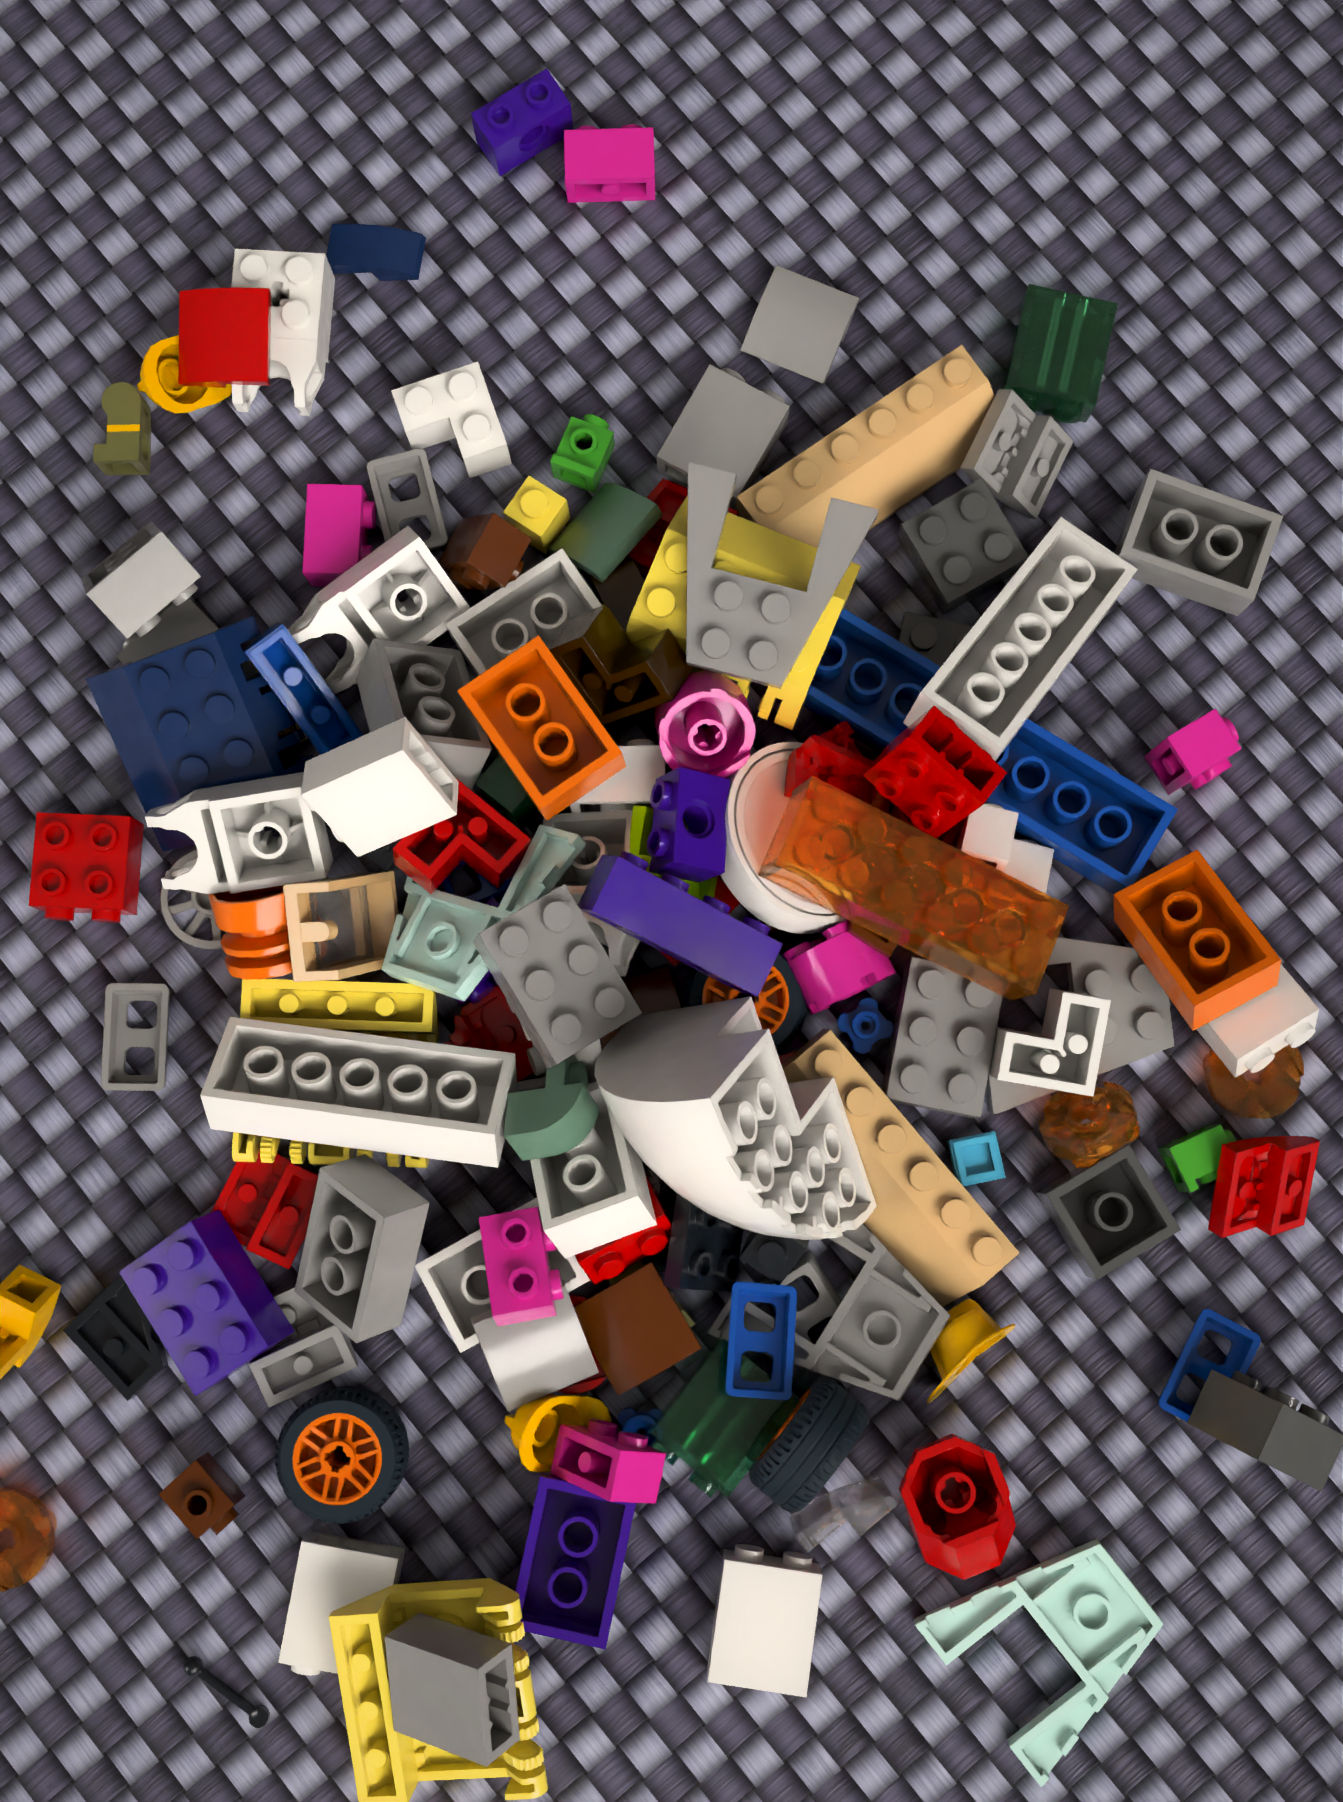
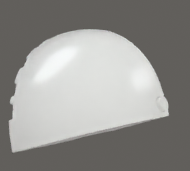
[594,996,877,1240]

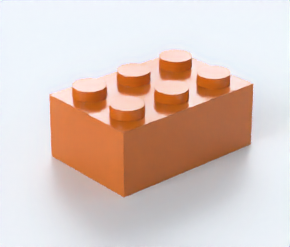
[457,635,626,821]
[1113,849,1281,1031]

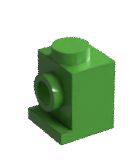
[550,414,615,493]
[1157,1124,1237,1193]

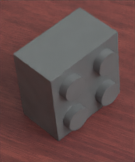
[897,478,1029,615]
[1035,1144,1181,1280]
[1187,1369,1343,1492]

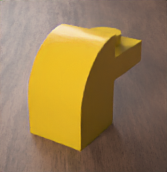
[0,1264,62,1379]

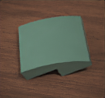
[547,483,663,583]

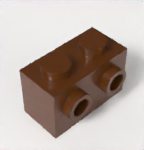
[438,513,532,592]

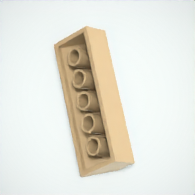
[736,345,995,548]
[782,1029,1019,1307]

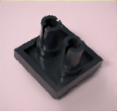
[648,1193,744,1292]

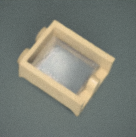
[283,871,398,982]

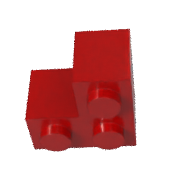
[393,778,531,894]

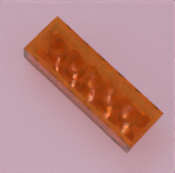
[758,776,1069,1001]

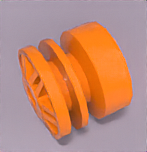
[209,881,326,980]

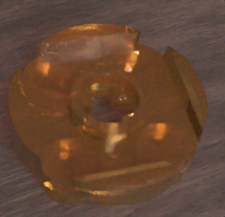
[1203,1045,1304,1119]
[1039,1081,1140,1168]
[0,1488,57,1592]

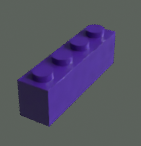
[578,851,783,997]

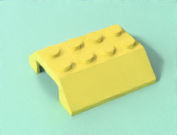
[625,496,861,730]
[232,979,439,1168]
[329,1578,548,1802]

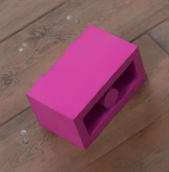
[564,124,655,203]
[302,484,376,587]

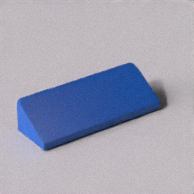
[244,623,364,755]

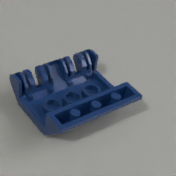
[86,615,314,851]

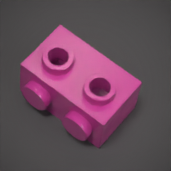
[1144,708,1242,795]
[479,1207,564,1326]
[550,1419,666,1504]

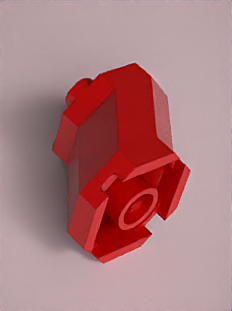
[899,1434,1016,1580]

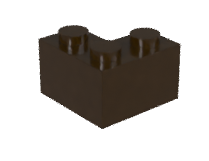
[548,604,694,725]

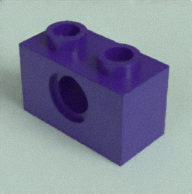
[471,68,573,177]
[647,767,730,883]

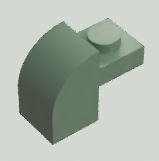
[504,1055,599,1161]

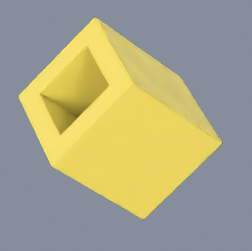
[503,475,570,554]

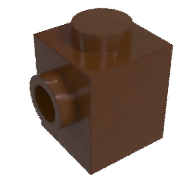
[158,1452,246,1539]

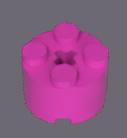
[655,670,756,778]
[783,920,896,1015]

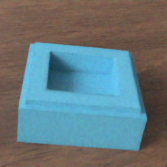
[947,1131,1006,1187]

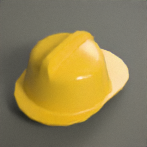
[136,335,232,414]
[926,1299,1016,1404]
[504,1394,611,1472]

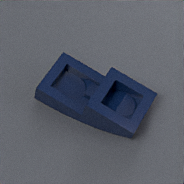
[326,224,426,281]

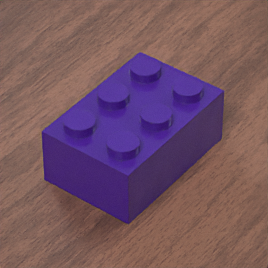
[119,1210,295,1396]
[516,1472,636,1650]

